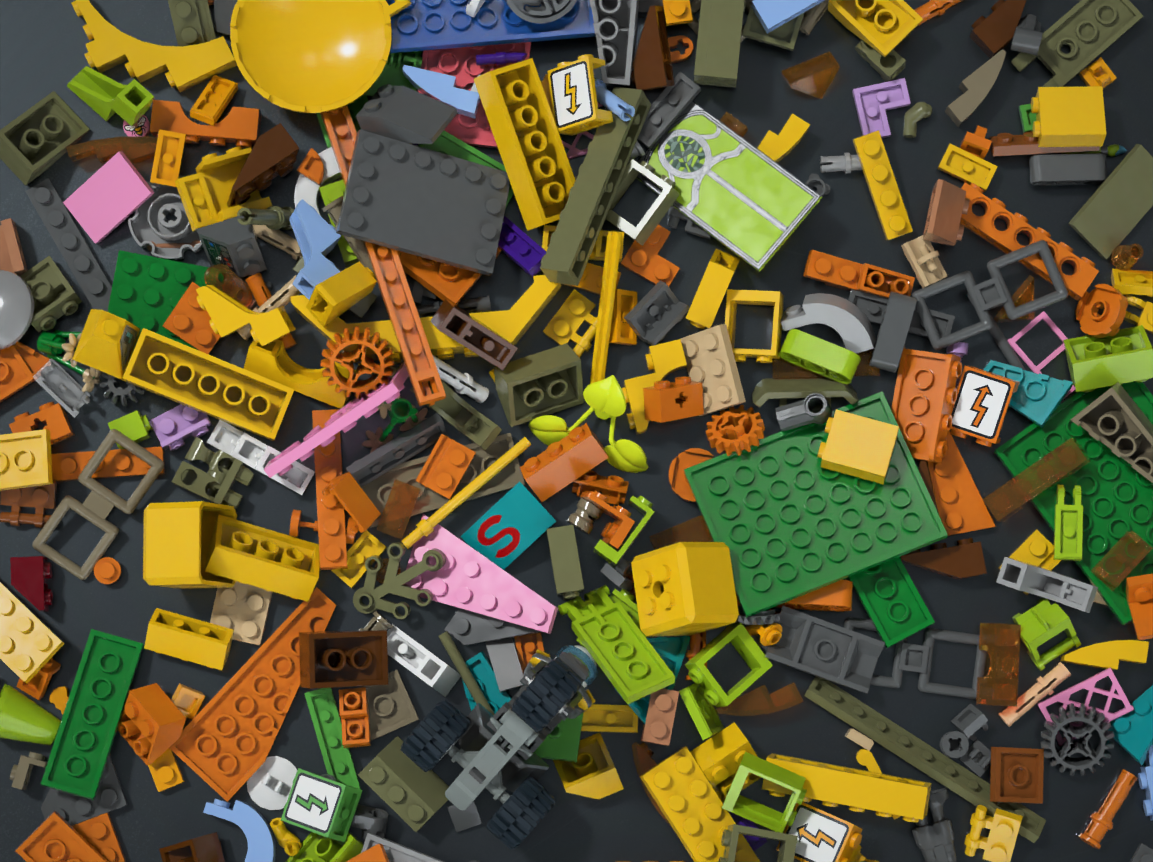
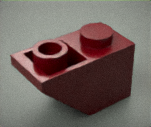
[10,556,53,612]

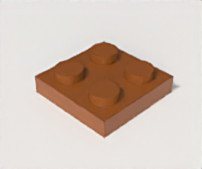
[990,747,1044,804]

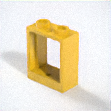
[725,289,784,363]

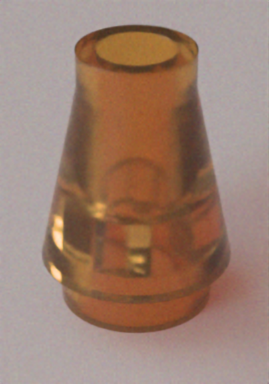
[1111,244,1144,271]

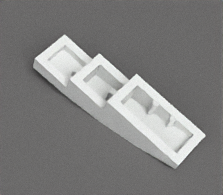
[206,420,315,495]

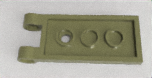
[1011,0,1143,87]

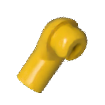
[270,818,301,856]

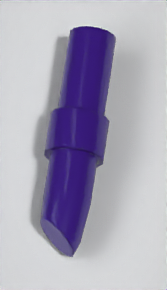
[476,52,527,65]

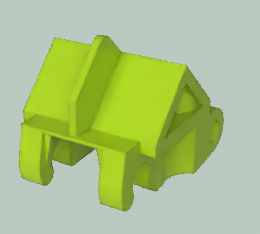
[1012,597,1081,671]

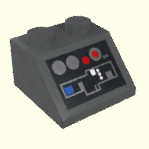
[197,216,267,278]

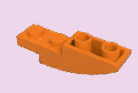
[803,250,915,298]

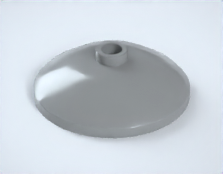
[0,270,34,350]

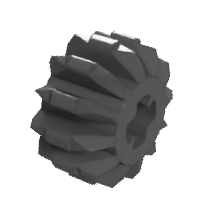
[100,373,145,407]

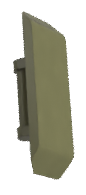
[751,377,858,413]

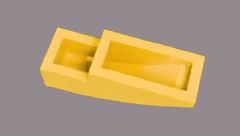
[757,113,810,163]
[1060,640,1149,670]

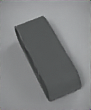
[1029,154,1107,185]
[869,291,917,373]

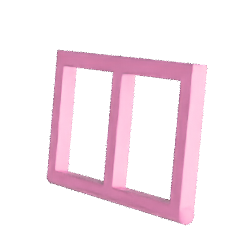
[1007,311,1075,403]

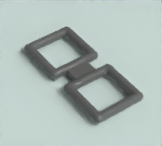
[912,240,1068,350]
[844,617,989,700]

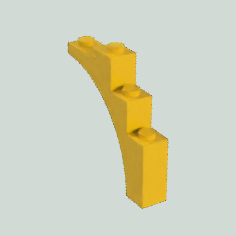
[71,0,237,93]

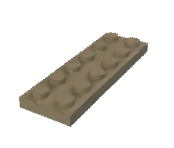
[362,433,525,528]

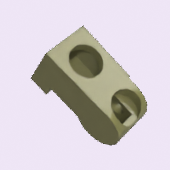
[855,40,906,82]

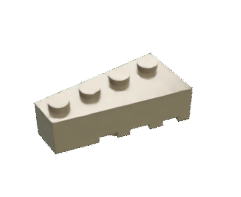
[1071,382,1153,483]

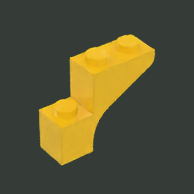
[196,285,296,346]
[621,339,687,435]

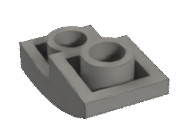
[485,638,524,693]

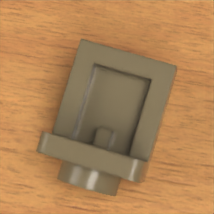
[10,751,48,790]

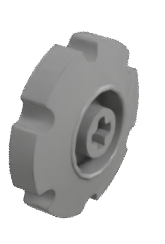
[128,175,203,261]

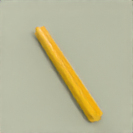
[590,231,622,384]

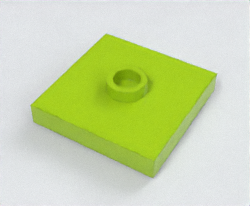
[679,683,724,740]

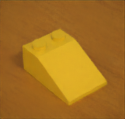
[828,0,923,57]

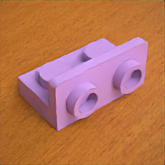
[149,404,212,451]

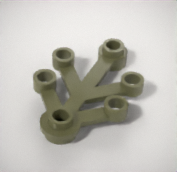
[353,542,446,619]

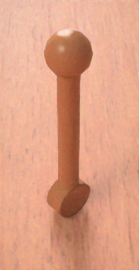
[146,240,200,251]

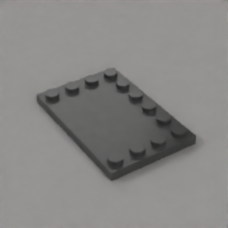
[336,129,510,276]

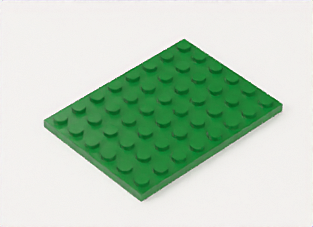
[994,381,1153,626]
[684,391,948,618]

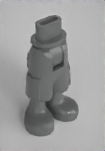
[912,788,957,862]

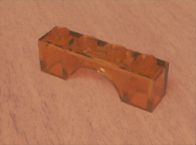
[983,438,1091,522]

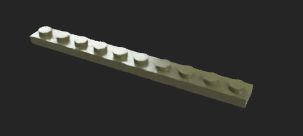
[804,676,1046,843]

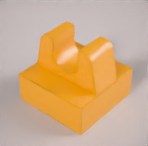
[1078,57,1117,89]

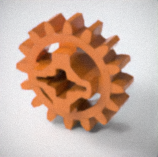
[706,405,765,456]

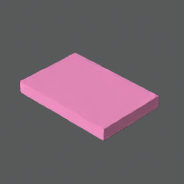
[63,151,155,244]

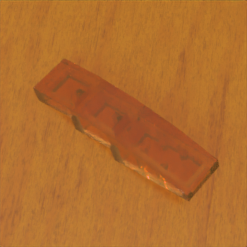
[66,136,158,165]

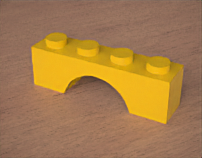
[243,339,356,409]

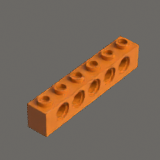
[960,182,1099,301]

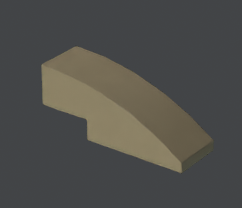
[945,49,1006,127]

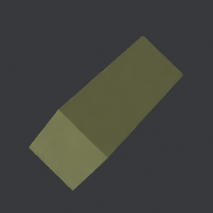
[694,0,746,88]

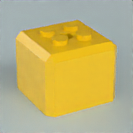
[143,501,237,589]
[631,542,739,636]

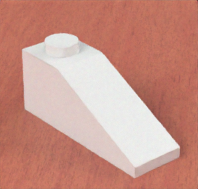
[387,624,461,697]

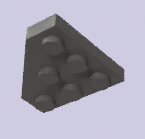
[444,608,541,646]
[41,753,128,826]

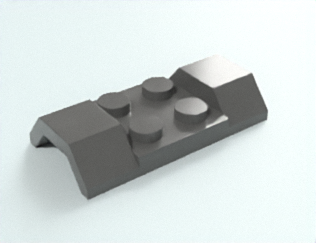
[765,606,885,694]

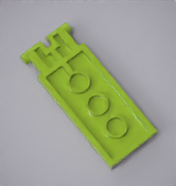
[558,585,675,704]

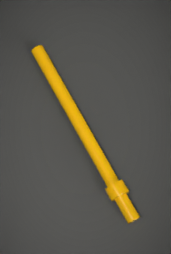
[401,437,531,549]

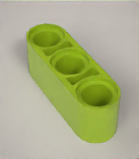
[779,329,861,384]

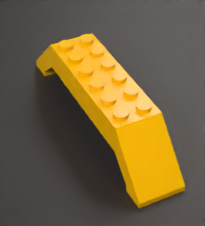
[290,275,561,366]

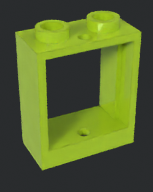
[685,623,773,707]
[722,752,807,833]

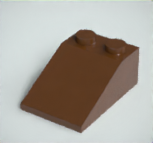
[299,630,388,689]

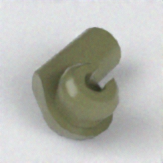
[903,102,932,138]

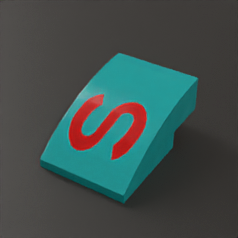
[461,481,556,570]

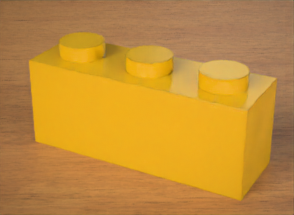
[144,608,234,670]

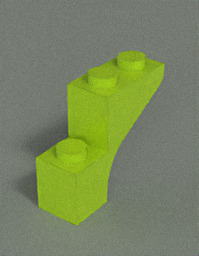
[67,66,154,126]

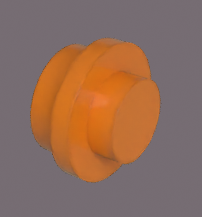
[94,557,121,584]

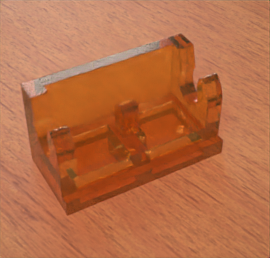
[1091,531,1153,591]

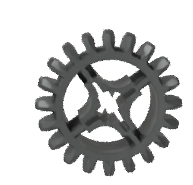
[1041,703,1114,776]

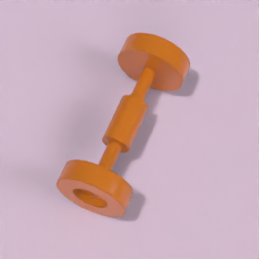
[289,509,356,544]

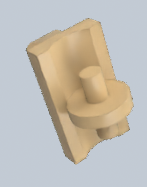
[901,235,947,288]

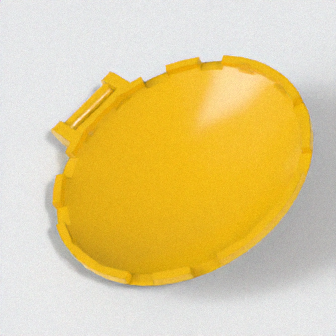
[230,0,411,113]

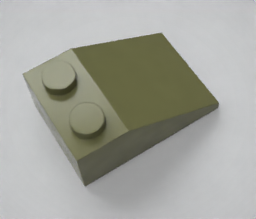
[0,91,90,186]

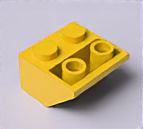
[690,722,762,803]

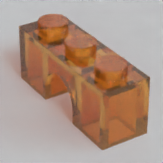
[976,623,1021,706]

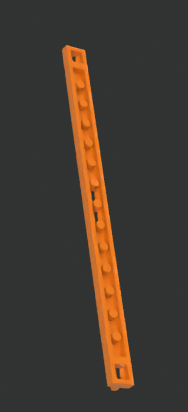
[320,105,446,406]

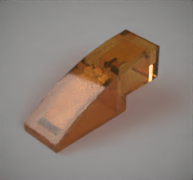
[715,682,804,716]

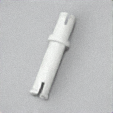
[432,354,489,403]

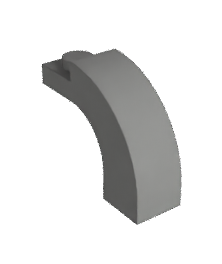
[781,293,876,353]
[996,557,1098,613]

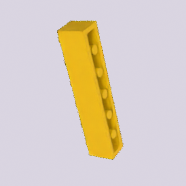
[762,753,932,822]

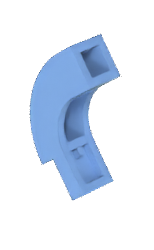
[203,798,276,862]

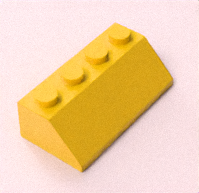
[205,514,320,602]

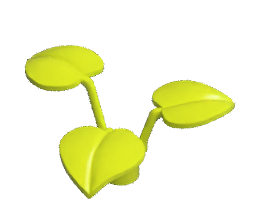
[528,375,649,473]

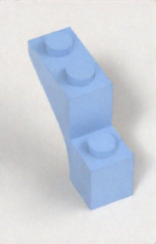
[289,199,341,300]

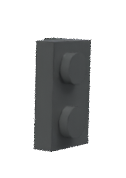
[624,281,690,345]

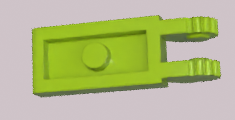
[1054,485,1083,561]

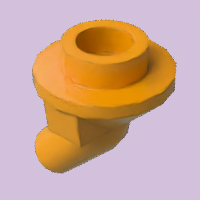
[745,623,782,646]

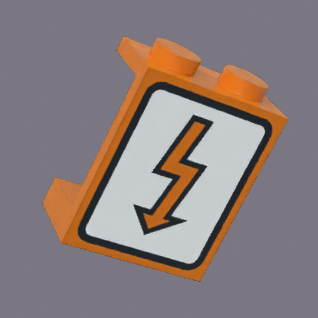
[950,365,1020,447]

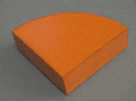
[297,148,324,186]

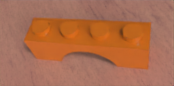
[150,100,262,148]

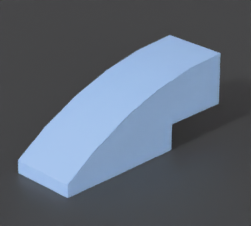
[403,65,480,119]

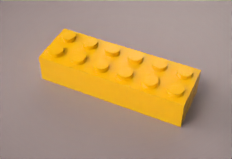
[474,58,576,231]
[121,328,294,441]

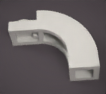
[294,147,342,216]

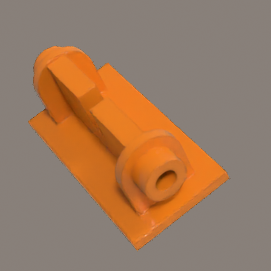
[572,470,629,505]

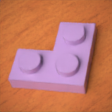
[852,78,911,138]

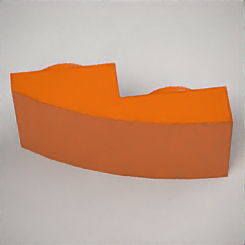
[339,687,371,748]

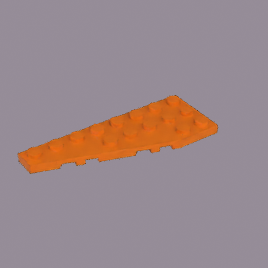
[169,587,337,802]

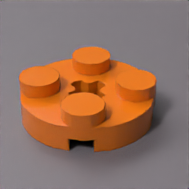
[1076,284,1128,338]
[668,448,715,502]

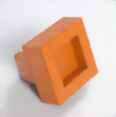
[960,125,992,159]

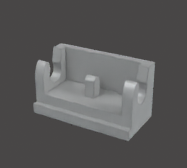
[33,358,91,418]

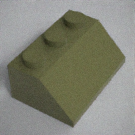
[494,343,584,427]
[358,736,449,832]

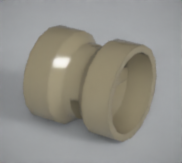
[567,498,603,535]

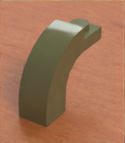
[410,380,502,450]

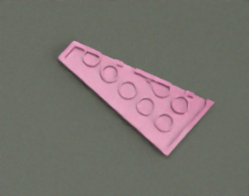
[264,362,409,478]
[403,514,558,634]

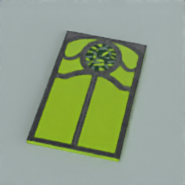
[636,100,822,272]

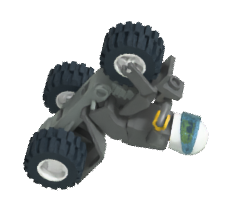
[401,645,598,850]

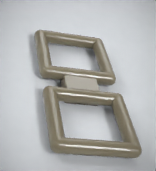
[32,429,165,580]

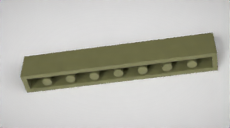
[540,87,651,286]

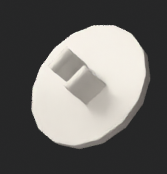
[247,756,297,810]

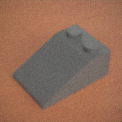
[356,84,458,144]

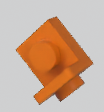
[16,658,61,700]

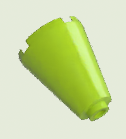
[0,684,61,746]

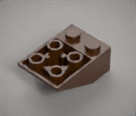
[227,123,299,208]

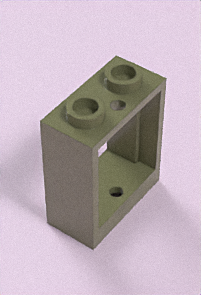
[605,159,680,246]
[546,525,584,600]
[718,824,798,862]

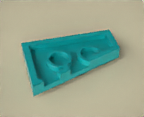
[984,360,1073,427]

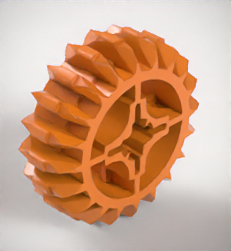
[320,326,394,399]

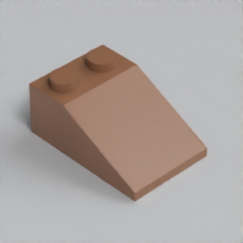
[922,179,970,246]

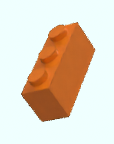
[520,423,609,502]

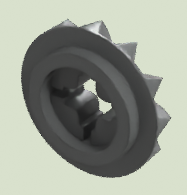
[738,607,781,625]

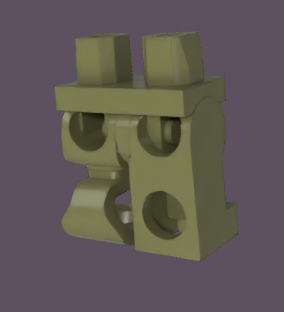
[172,437,255,509]

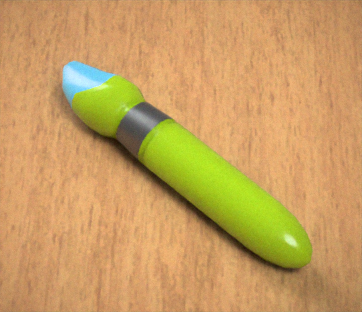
[1061,144,1127,157]

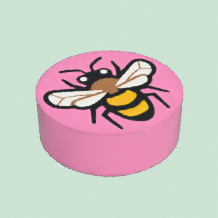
[123,115,150,140]

